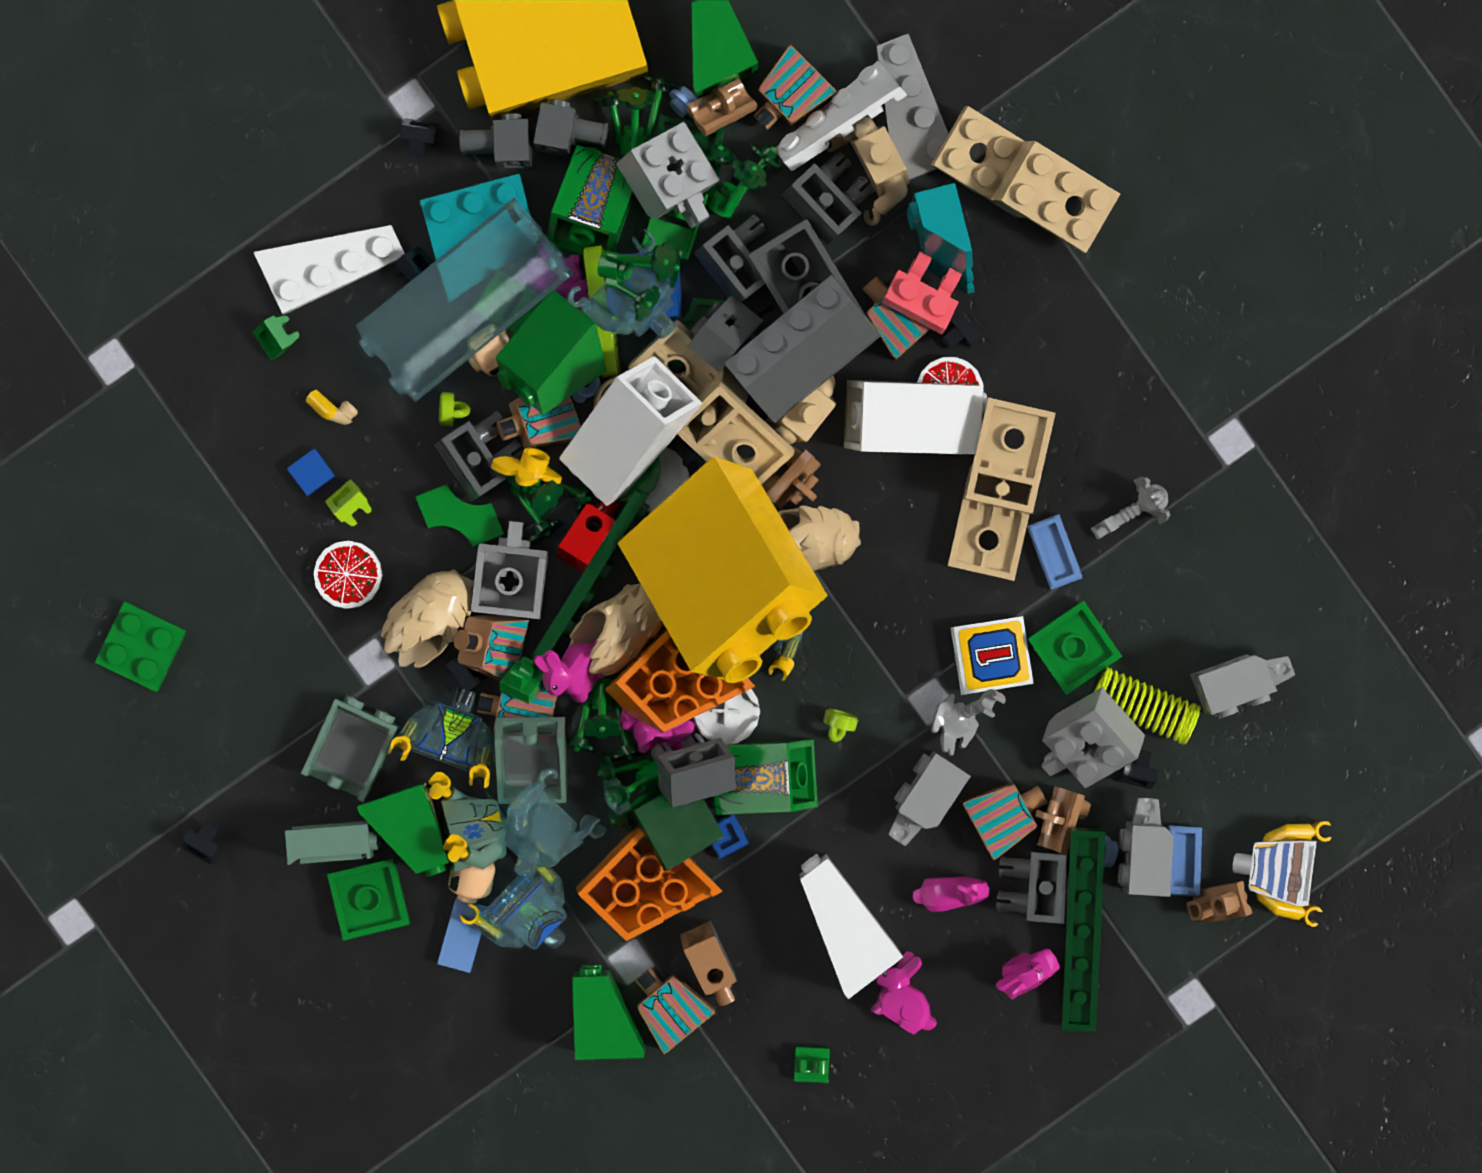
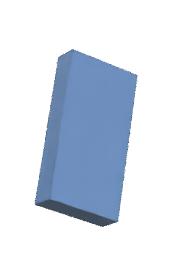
[1027,514,1083,590]
[1167,826,1202,897]
[437,897,489,973]

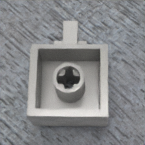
[616,122,720,228]
[471,521,549,619]
[1190,654,1295,718]
[1042,687,1145,788]
[888,751,971,846]
[1117,798,1174,897]

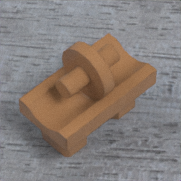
[687,79,757,137]
[761,445,821,510]
[1035,786,1091,855]
[1187,881,1253,924]

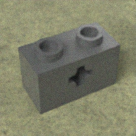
[687,295,764,372]

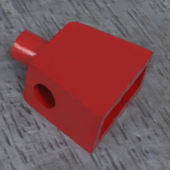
[556,499,620,574]

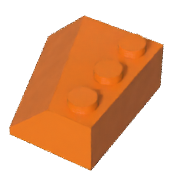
[605,628,756,733]
[575,824,723,941]

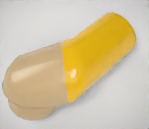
[306,390,358,425]

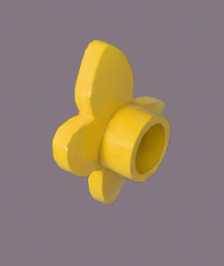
[491,448,562,486]

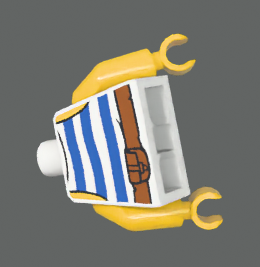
[1233,821,1332,927]

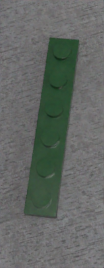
[530,488,650,669]
[1062,827,1106,1032]

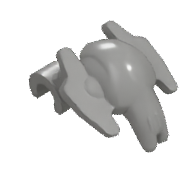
[1091,477,1170,539]
[931,689,1006,756]

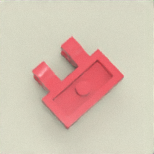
[882,252,962,335]

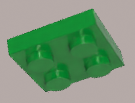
[1027,600,1122,695]
[95,601,187,692]
[327,857,411,941]

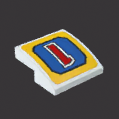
[951,616,1033,695]

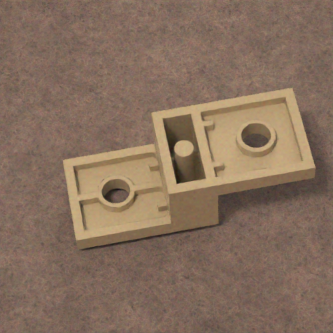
[931,106,1120,253]
[628,319,795,484]
[947,398,1056,581]

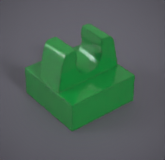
[252,315,299,361]
[500,656,544,704]
[794,1046,830,1083]

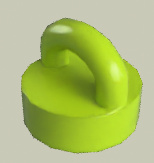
[439,392,470,427]
[823,708,858,743]

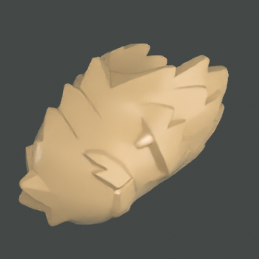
[778,506,861,571]
[381,569,474,668]
[569,583,664,676]

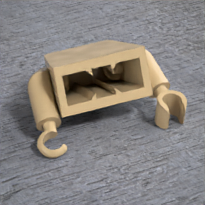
[827,117,910,226]
[765,376,836,445]

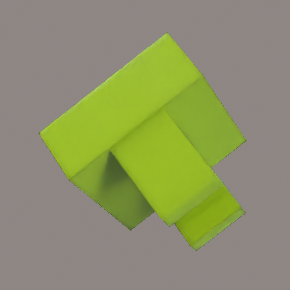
[325,479,371,526]

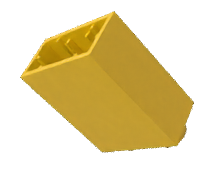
[437,0,649,121]
[618,456,828,683]

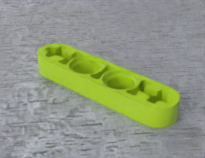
[584,245,621,378]

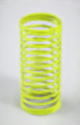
[1094,667,1201,745]

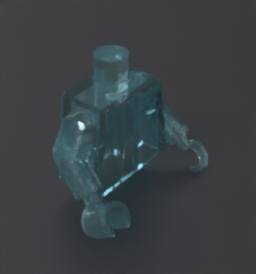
[568,230,676,339]
[504,768,607,877]

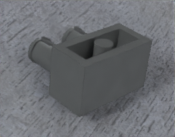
[533,99,609,157]
[460,114,533,169]
[782,151,875,244]
[693,215,766,302]
[434,411,524,501]
[651,733,736,808]
[996,852,1070,924]

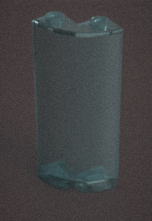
[356,197,574,402]

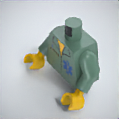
[428,772,524,872]

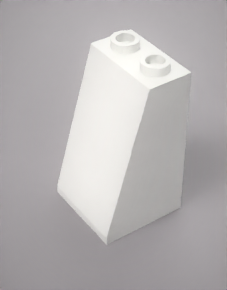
[559,356,703,506]
[844,380,987,454]
[799,854,903,999]

